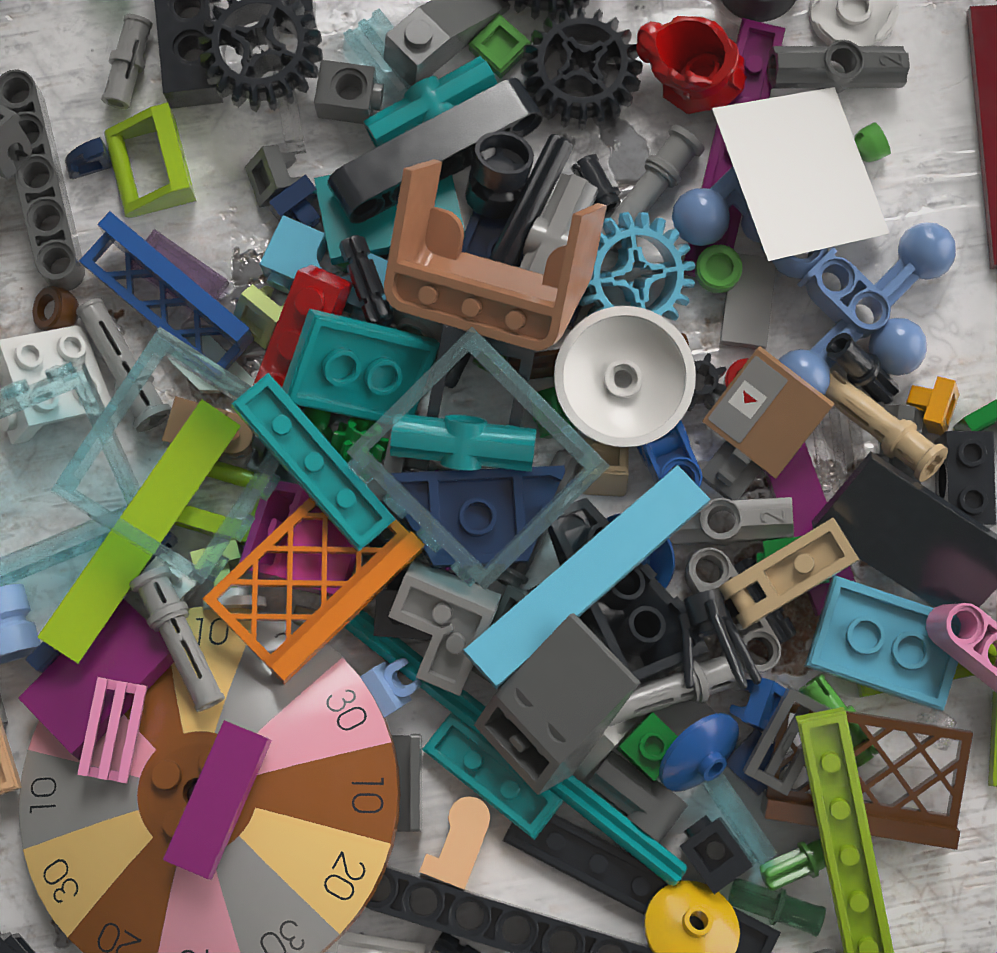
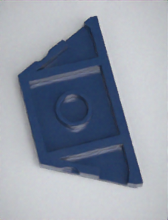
[383,465,565,568]

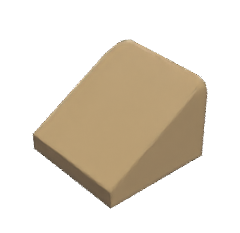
[580,438,629,497]

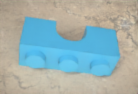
[259,215,394,328]

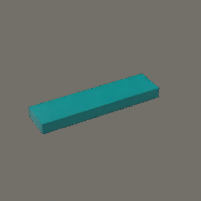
[231,373,396,552]

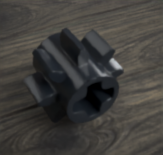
[687,353,727,412]

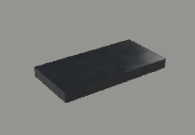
[812,451,997,615]

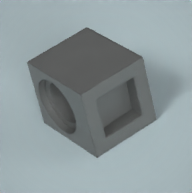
[314,60,384,124]

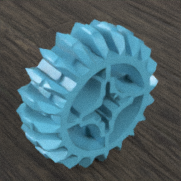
[578,212,696,321]

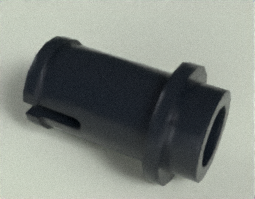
[571,154,621,214]

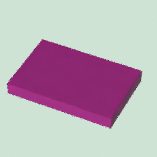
[18,598,174,760]

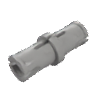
[101,14,153,109]

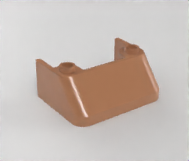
[384,159,607,351]

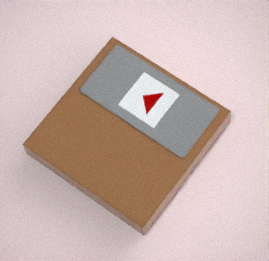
[702,346,835,479]

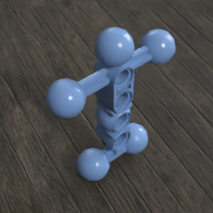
[672,166,956,396]

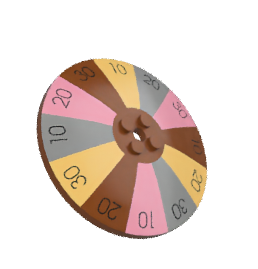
[19,607,401,953]

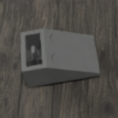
[474,613,641,795]

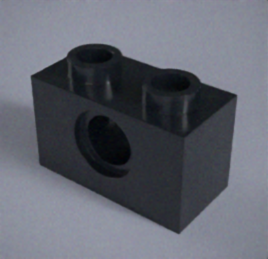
[934,431,996,529]

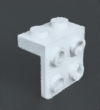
[0,325,111,445]

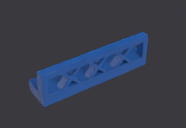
[79,211,255,380]

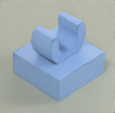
[360,658,422,718]

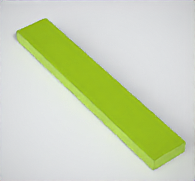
[37,399,241,663]
[795,707,894,953]

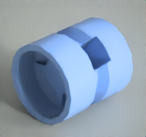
[0,584,41,664]

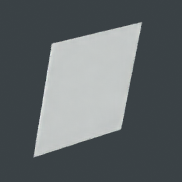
[712,87,890,261]

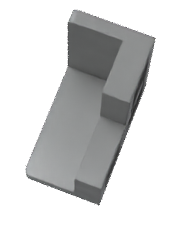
[388,559,501,696]

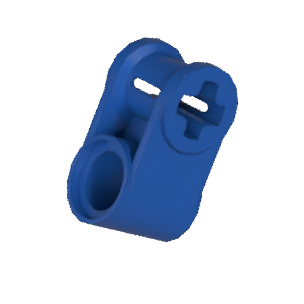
[636,420,703,488]

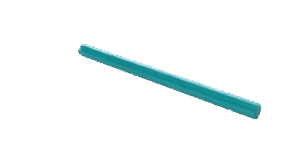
[344,610,687,886]

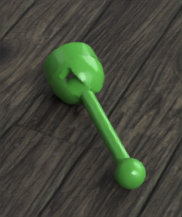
[854,122,891,163]

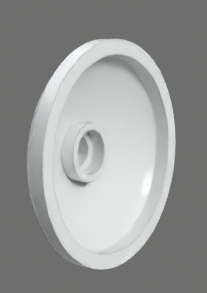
[554,306,696,447]

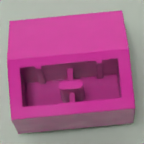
[239,479,356,597]

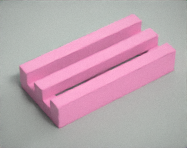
[77,677,148,784]

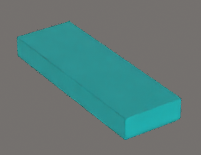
[422,712,564,840]

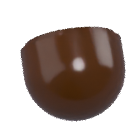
[32,286,79,331]

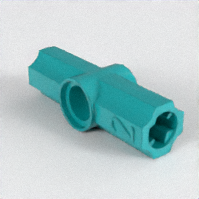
[363,56,498,148]
[390,413,536,472]

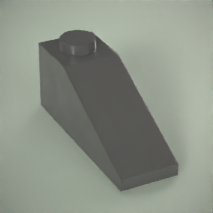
[383,0,511,86]

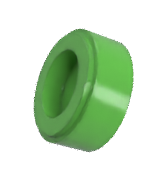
[695,245,742,293]

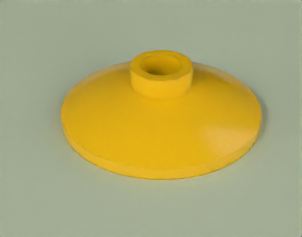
[644,880,740,953]

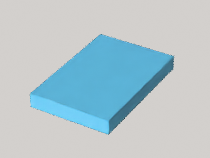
[804,575,961,712]

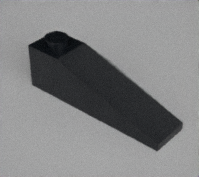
[543,497,709,684]

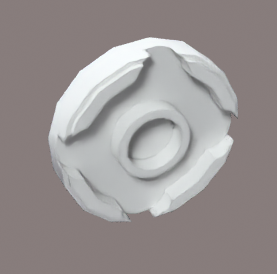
[809,0,899,46]

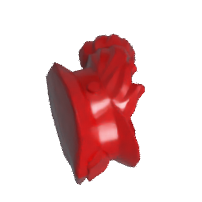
[636,16,747,114]

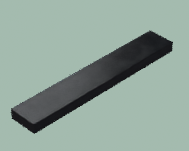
[502,814,781,953]

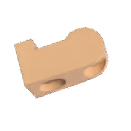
[419,796,490,890]

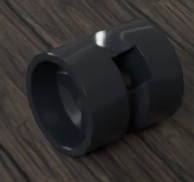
[465,131,534,219]

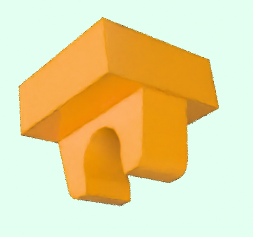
[906,376,960,436]

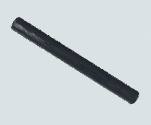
[431,134,573,389]

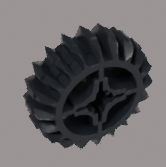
[198,0,323,112]
[521,6,643,130]

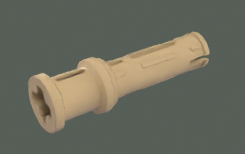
[825,371,948,482]

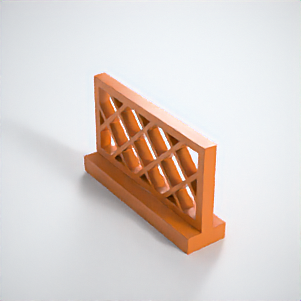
[202,498,425,685]

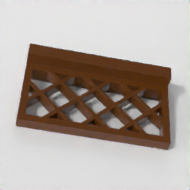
[760,702,973,850]

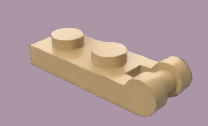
[719,518,860,629]

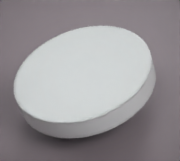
[203,588,267,610]

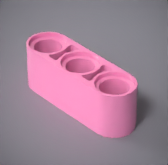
[926,603,997,693]

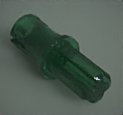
[728,878,826,937]

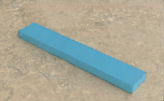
[464,465,710,689]

